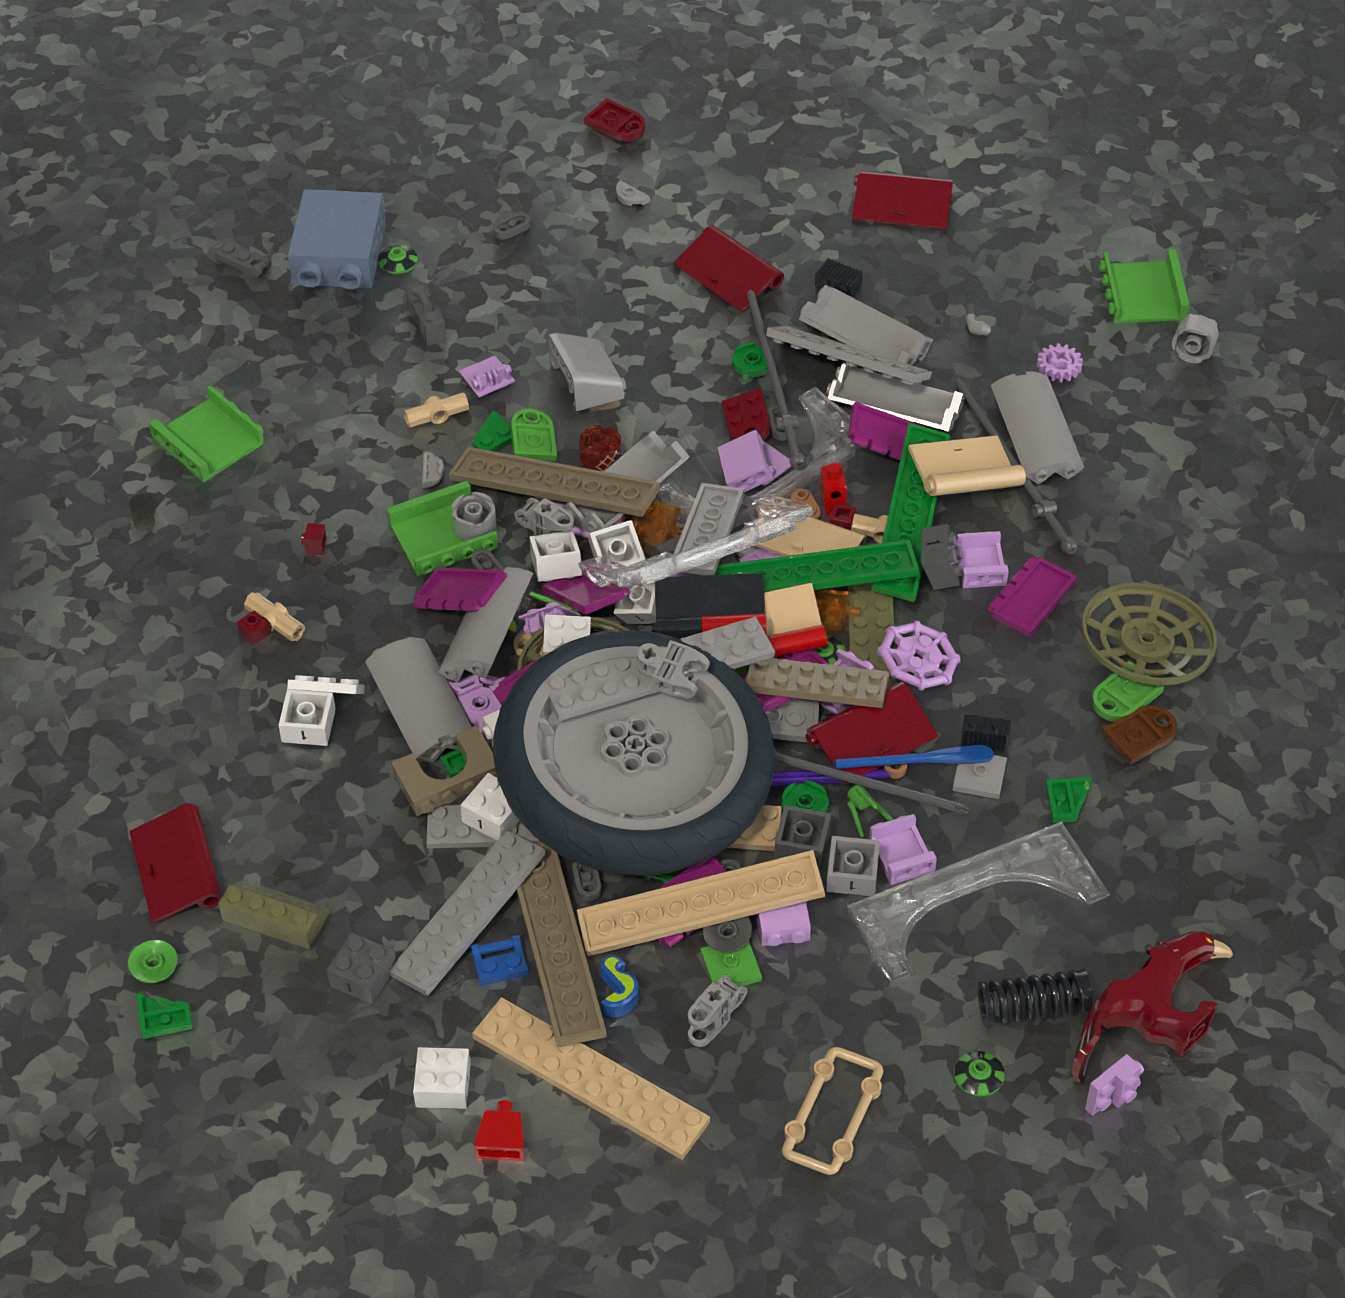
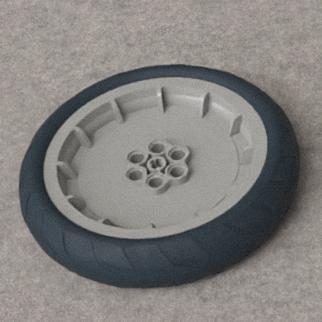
[493,630,775,876]

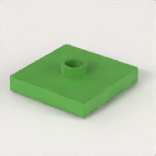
[700,941,762,986]

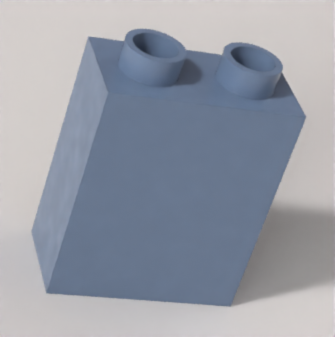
[288,189,386,289]

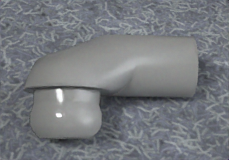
[965,313,991,336]

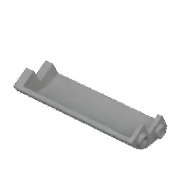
[826,362,965,431]
[991,371,1084,484]
[562,430,690,532]
[438,567,533,682]
[365,637,472,763]

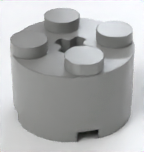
[1172,314,1219,363]
[452,492,497,541]

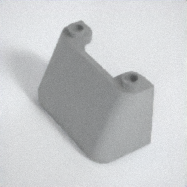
[548,333,626,411]

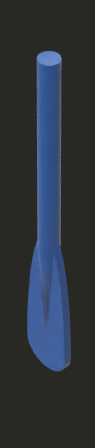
[834,745,994,769]

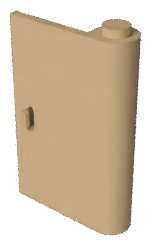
[908,435,1026,496]
[744,503,866,556]

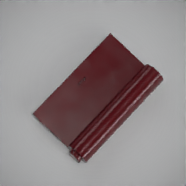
[852,170,953,230]
[673,225,784,313]
[805,682,939,785]
[129,803,222,924]

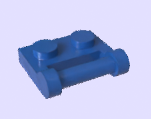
[470,934,528,986]

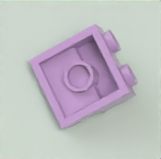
[1085,1054,1144,1116]

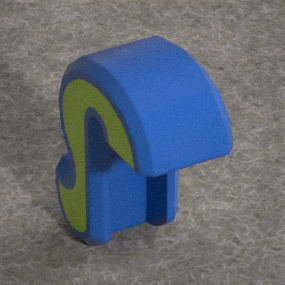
[600,955,640,1018]

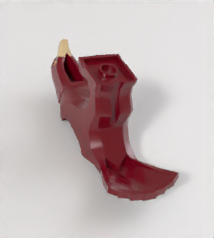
[1071,931,1233,1084]

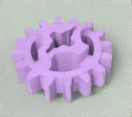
[1037,343,1083,382]

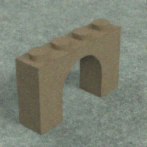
[391,725,497,816]

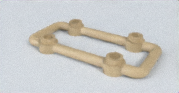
[782,1047,884,1175]

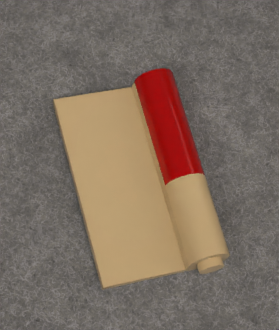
[764,583,828,658]

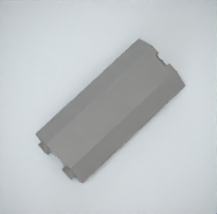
[799,285,933,365]

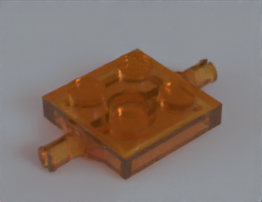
[624,499,684,546]
[814,590,861,631]

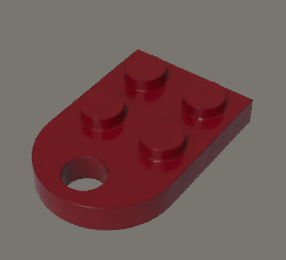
[584,98,645,141]
[721,387,771,440]

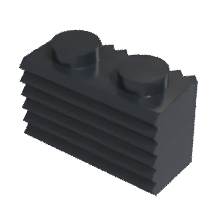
[815,258,863,297]
[961,714,1011,753]

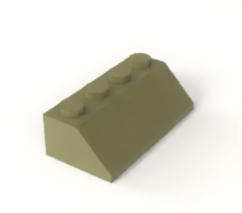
[219,880,331,950]

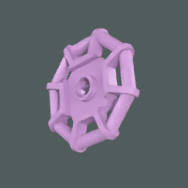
[877,620,960,691]
[448,674,506,738]

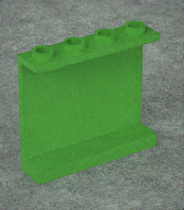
[1099,249,1190,323]
[149,385,264,482]
[387,481,499,576]

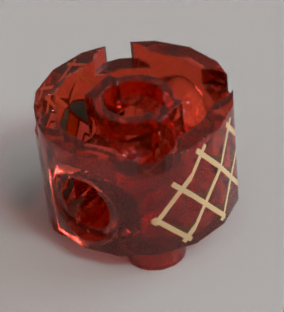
[579,425,621,472]

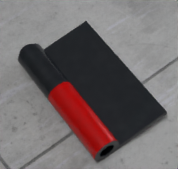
[652,573,767,639]

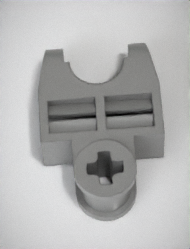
[514,498,574,536]
[637,640,710,698]
[688,975,747,1047]

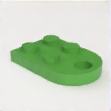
[510,409,557,462]
[1092,661,1164,722]

